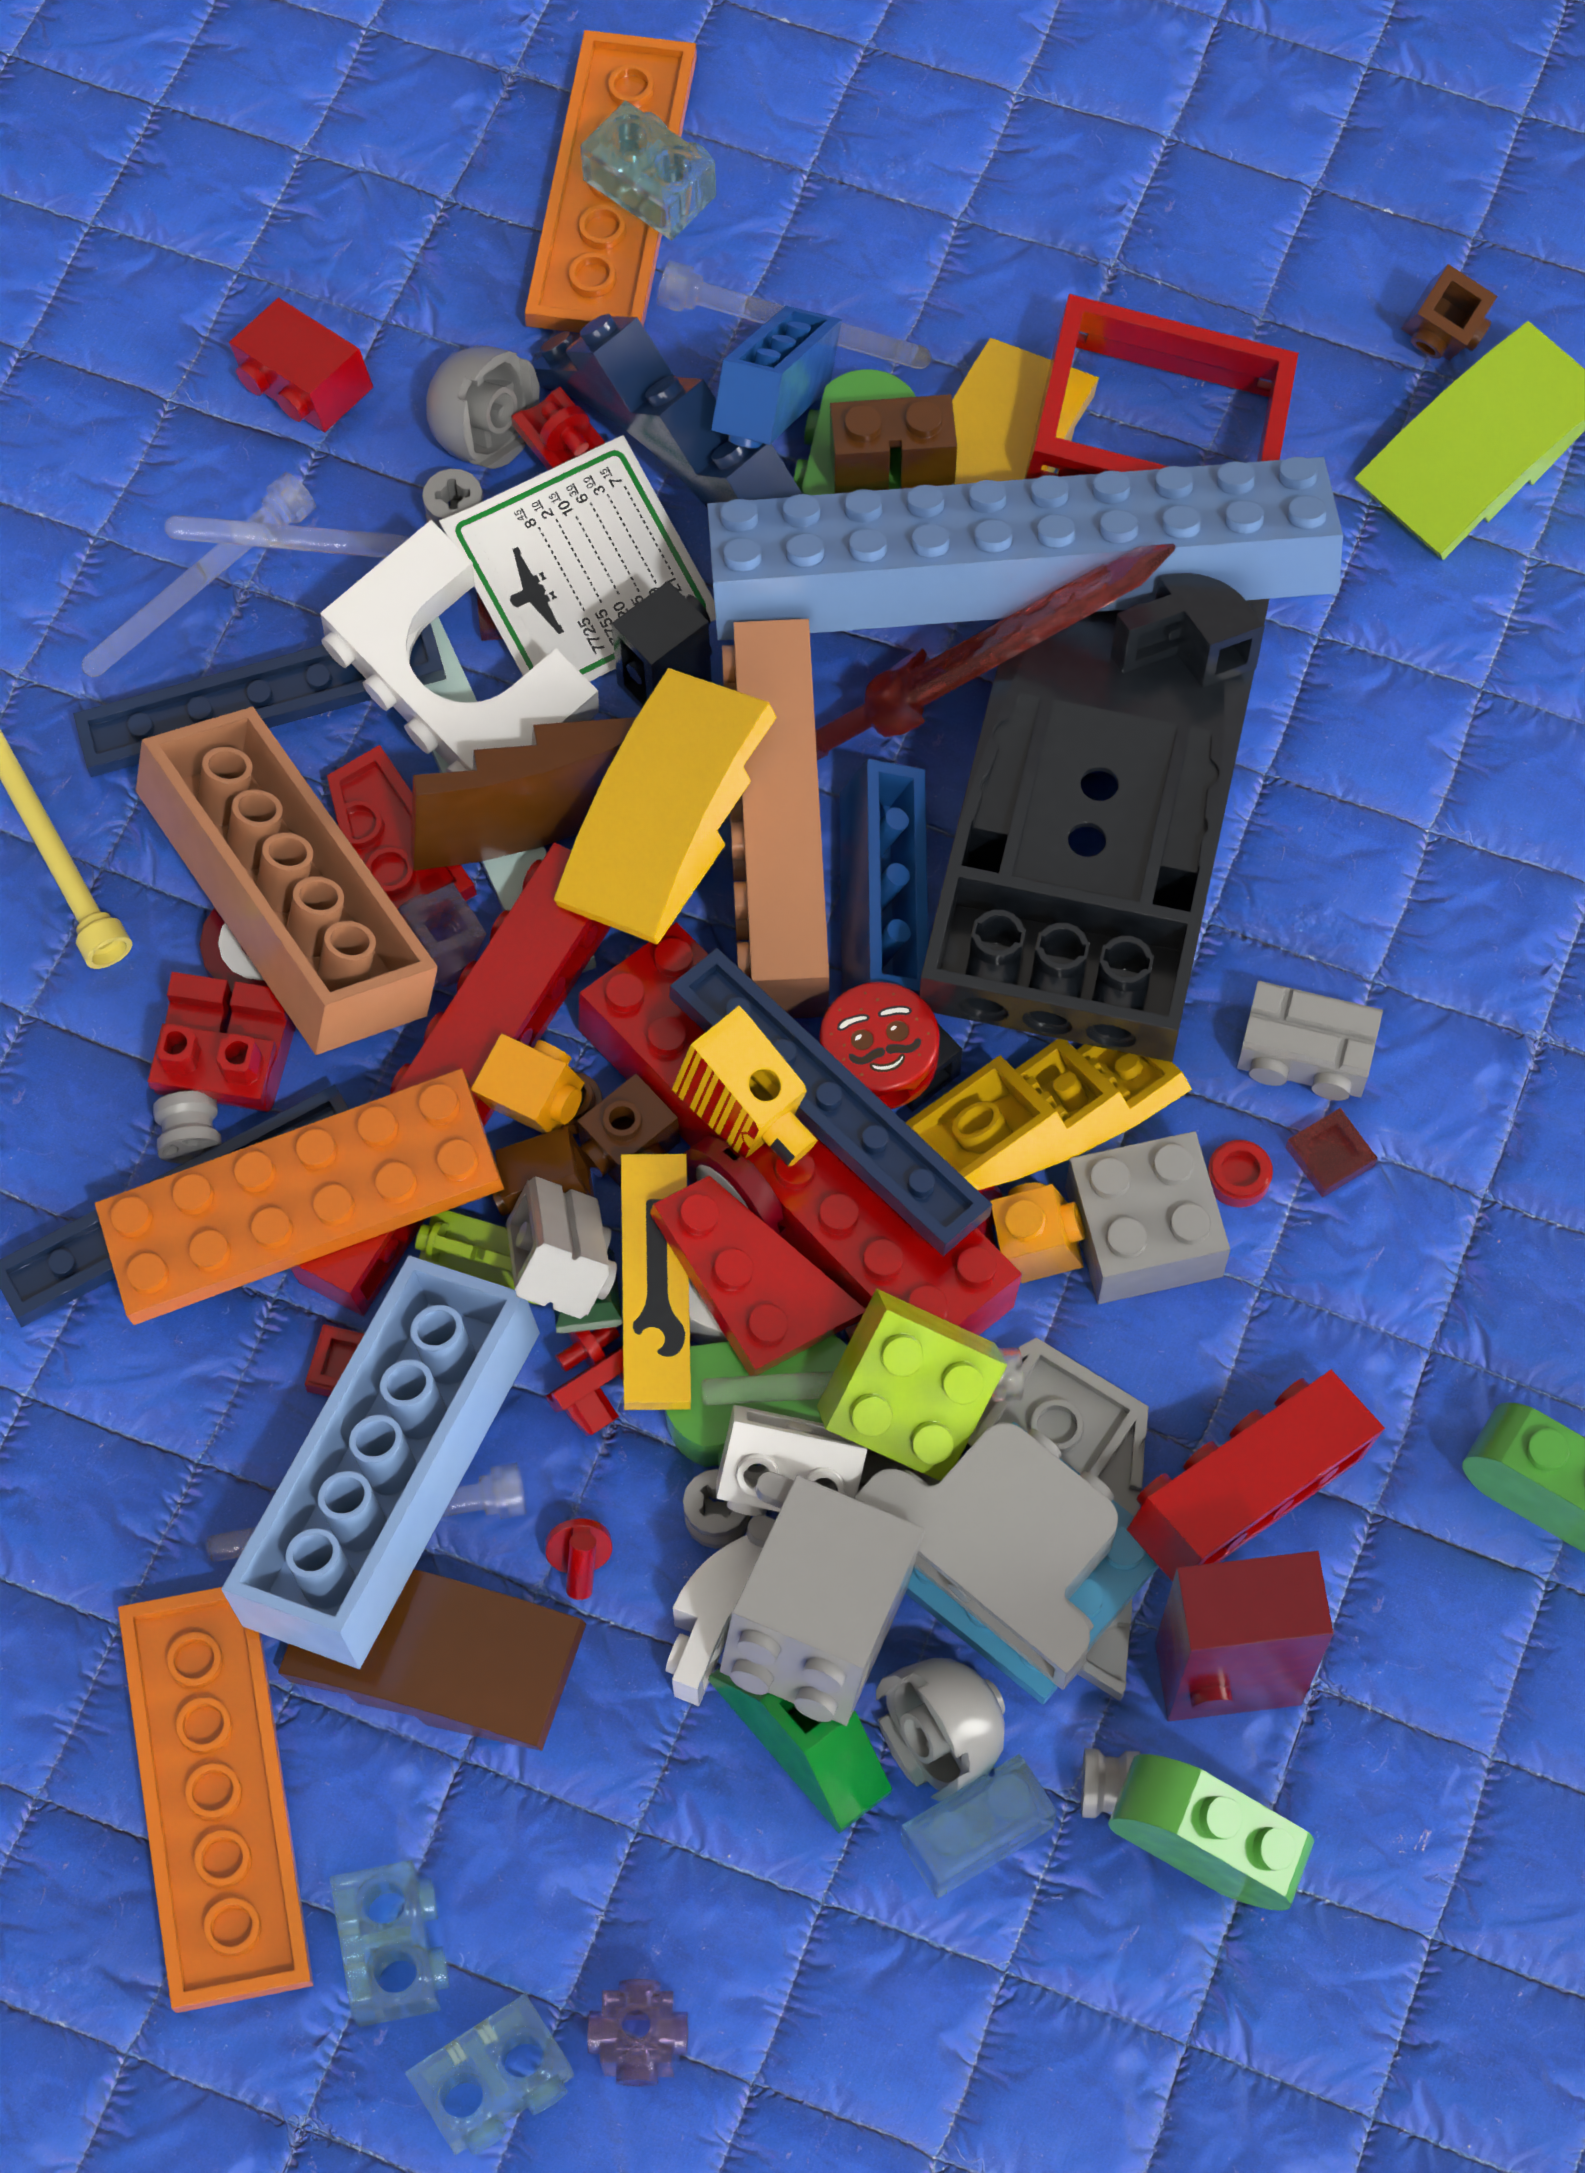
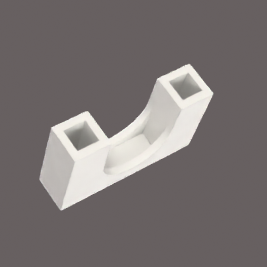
[320,520,599,772]

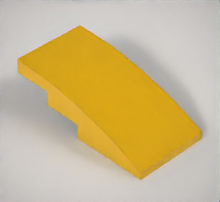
[952,337,1099,485]
[554,668,777,945]
[905,1039,1192,1190]

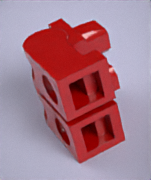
[147,972,296,1112]

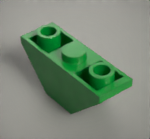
[708,1668,892,1834]

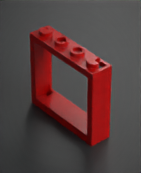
[1024,294,1299,479]

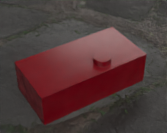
[1155,1551,1334,1722]

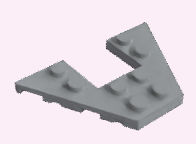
[820,1337,1149,1701]

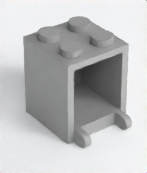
[719,1472,925,1726]

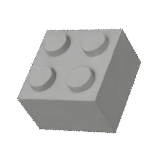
[1065,1131,1230,1304]

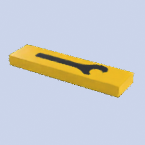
[621,1154,691,1410]

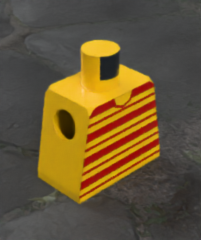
[672,1005,817,1167]

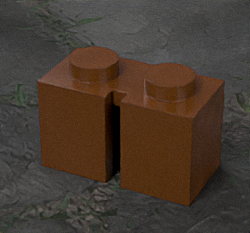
[830,394,957,494]

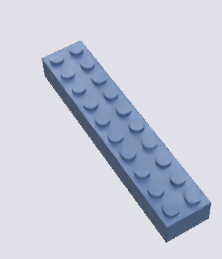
[707,457,1343,640]

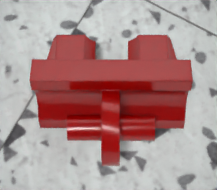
[511,386,606,470]
[545,1327,623,1436]

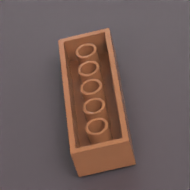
[722,619,829,1019]
[136,706,438,1055]

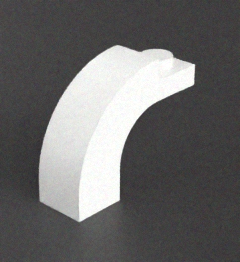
[666,1535,762,1706]

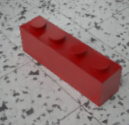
[1126,1369,1385,1582]

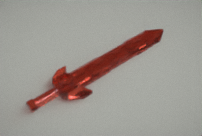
[815,543,1176,761]

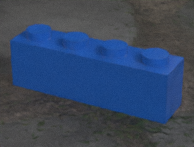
[711,306,842,448]
[840,759,929,996]

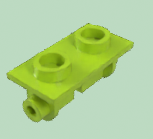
[415,1210,539,1305]

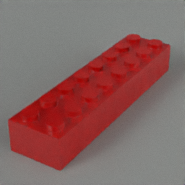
[579,922,1022,1335]

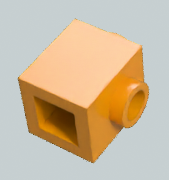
[471,1033,585,1134]
[990,1182,1085,1283]

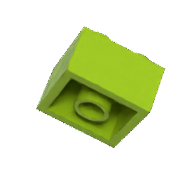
[817,1289,1007,1481]

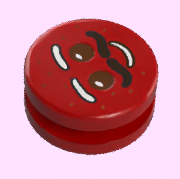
[819,982,940,1109]

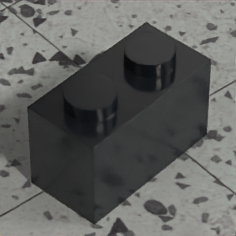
[611,581,712,709]

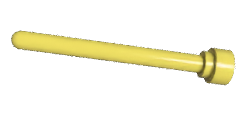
[0,729,132,969]

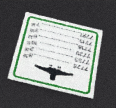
[439,435,716,682]

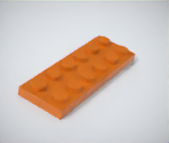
[525,30,697,333]
[95,1068,504,1325]
[118,1587,314,2013]

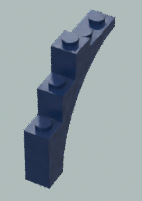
[532,314,802,509]

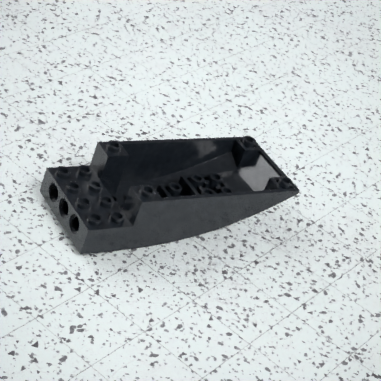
[920,599,1270,1062]

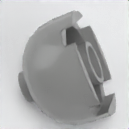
[426,345,540,469]
[876,1658,1005,1801]

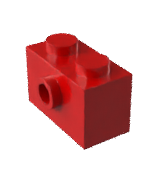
[229,297,374,433]

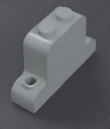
[854,1423,1118,1690]

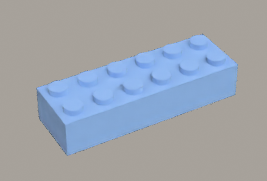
[221,1256,540,1669]

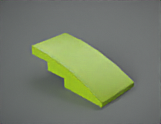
[1354,321,1585,560]

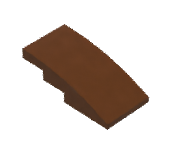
[411,717,636,871]
[278,1569,586,1751]

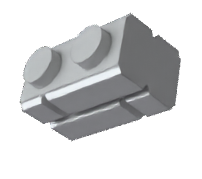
[1237,981,1383,1101]
[506,1176,617,1319]

